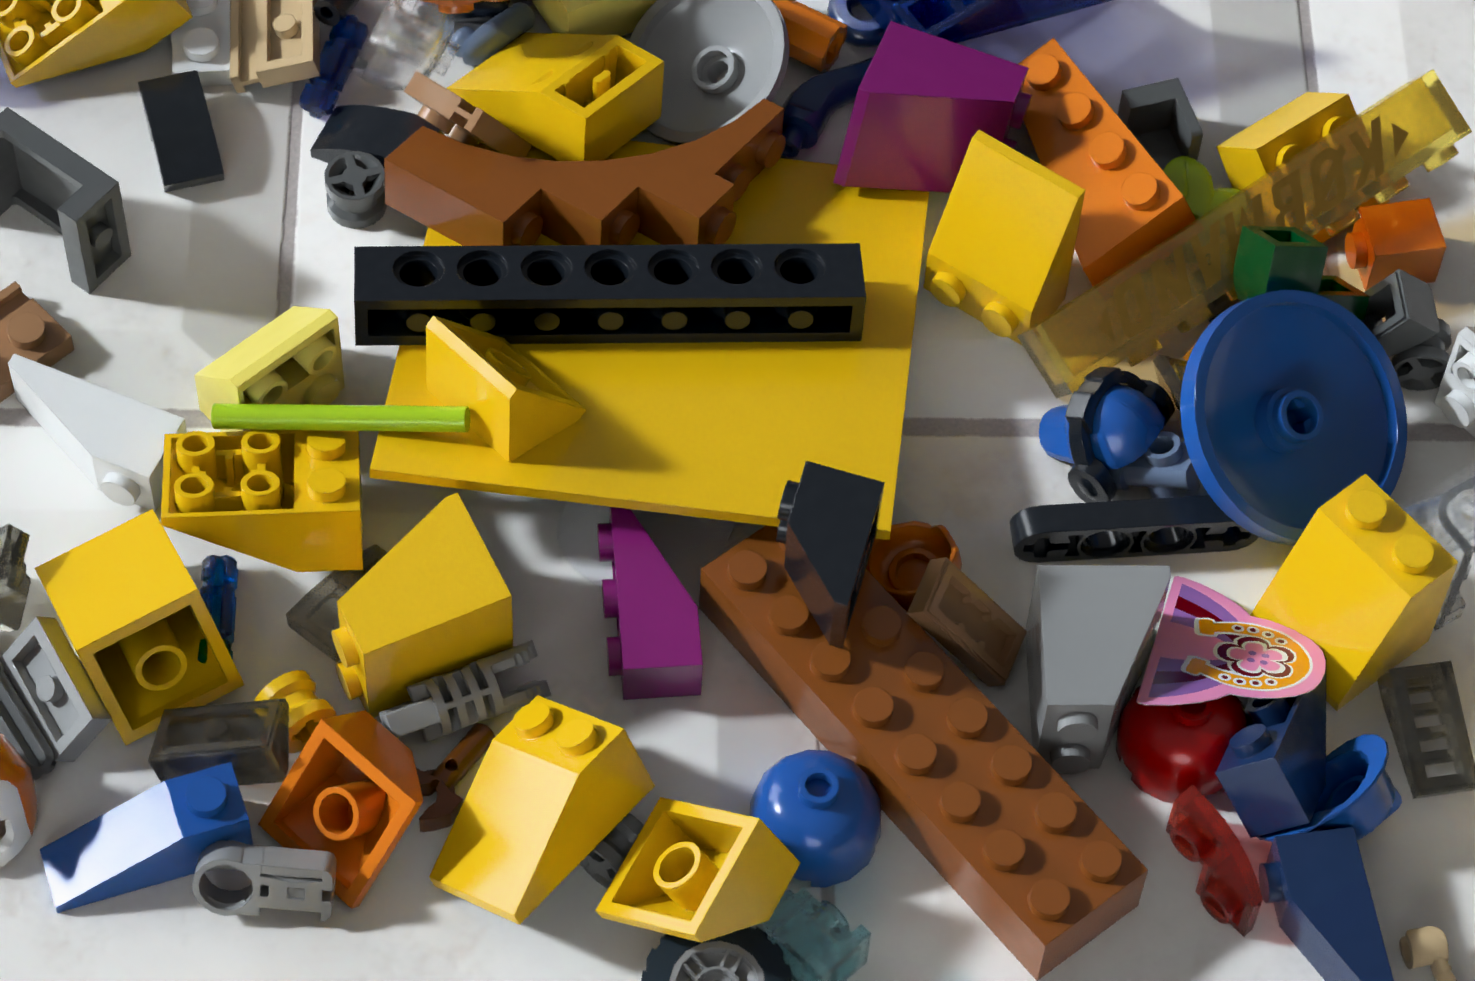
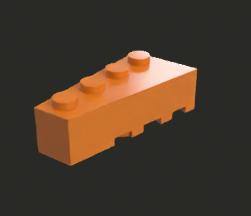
[1018,38,1202,303]

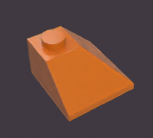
[258,710,424,909]

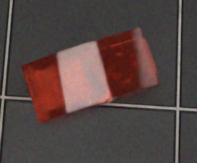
[1166,784,1263,937]

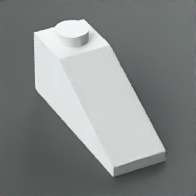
[8,354,187,512]

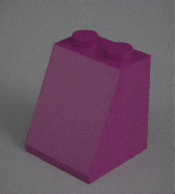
[833,21,1032,193]

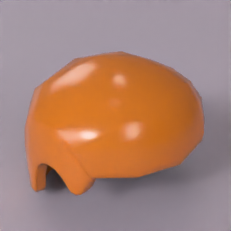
[866,521,962,612]

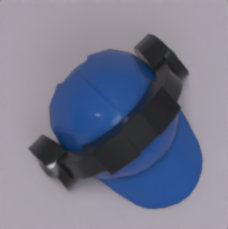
[1039,367,1175,503]

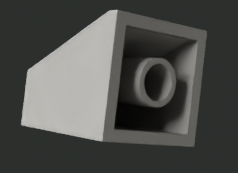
[1025,565,1171,774]

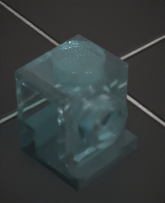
[763,887,871,981]

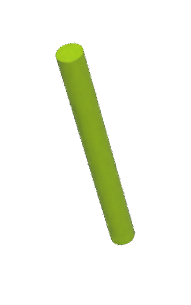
[211,403,470,432]

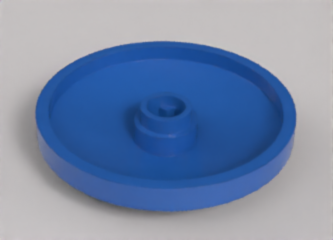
[1180,290,1407,546]

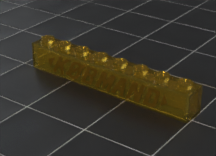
[1017,69,1472,399]

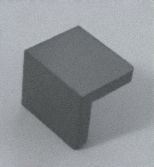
[1117,78,1203,170]

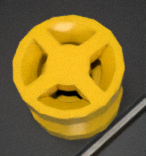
[253,670,337,753]

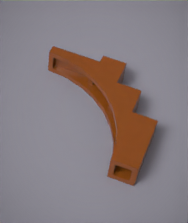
[384,98,786,246]

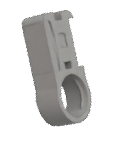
[192,840,337,921]

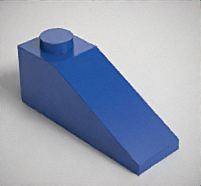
[40,762,253,913]

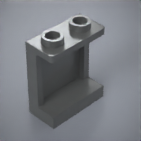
[0,107,131,294]

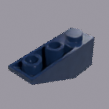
[1216,655,1326,838]

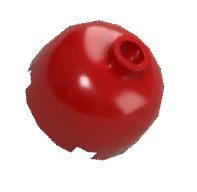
[1116,684,1247,805]

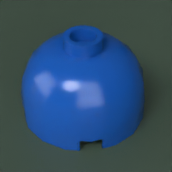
[750,750,881,888]

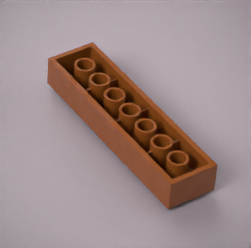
[699,525,1148,981]

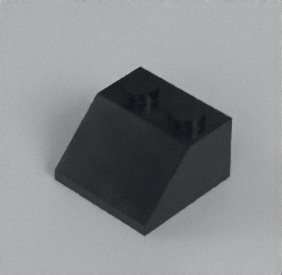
[776,461,885,649]

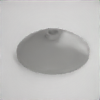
[629,0,789,145]

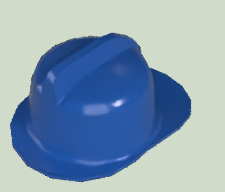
[1257,734,1402,842]

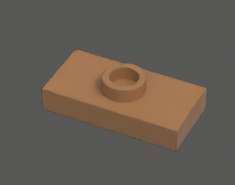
[907,557,1027,687]

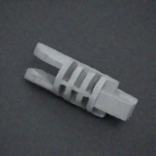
[379,640,551,742]

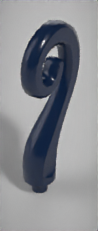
[782,0,935,158]

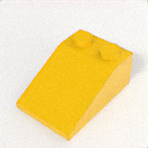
[923,130,1085,348]
[429,695,655,925]

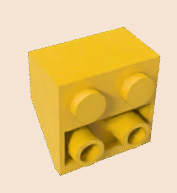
[1216,92,1390,243]

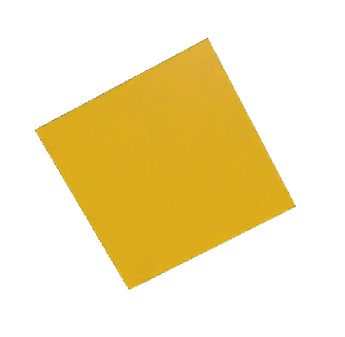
[370,141,929,540]

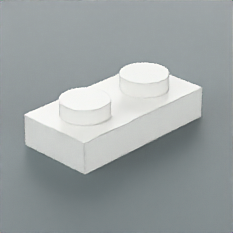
[171,0,233,87]

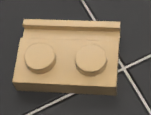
[230,0,320,93]

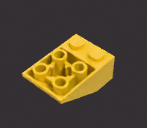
[0,0,193,88]
[446,33,664,161]
[161,430,363,572]

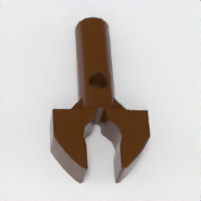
[416,723,495,832]

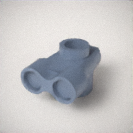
[1108,431,1200,499]

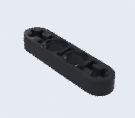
[1009,495,1258,563]

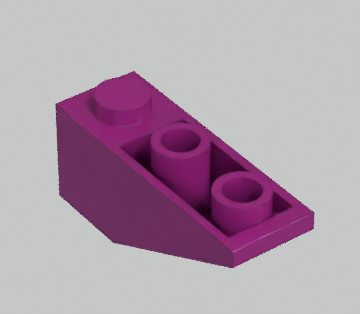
[597,507,703,700]

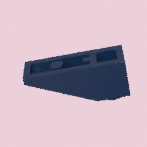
[1259,827,1394,981]

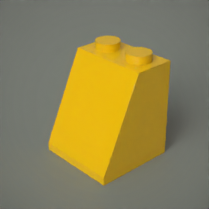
[1250,474,1458,711]
[331,492,514,718]
[35,509,245,746]

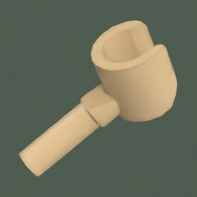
[1399,926,1457,981]

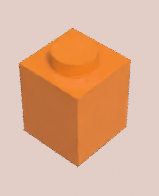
[1345,198,1447,291]

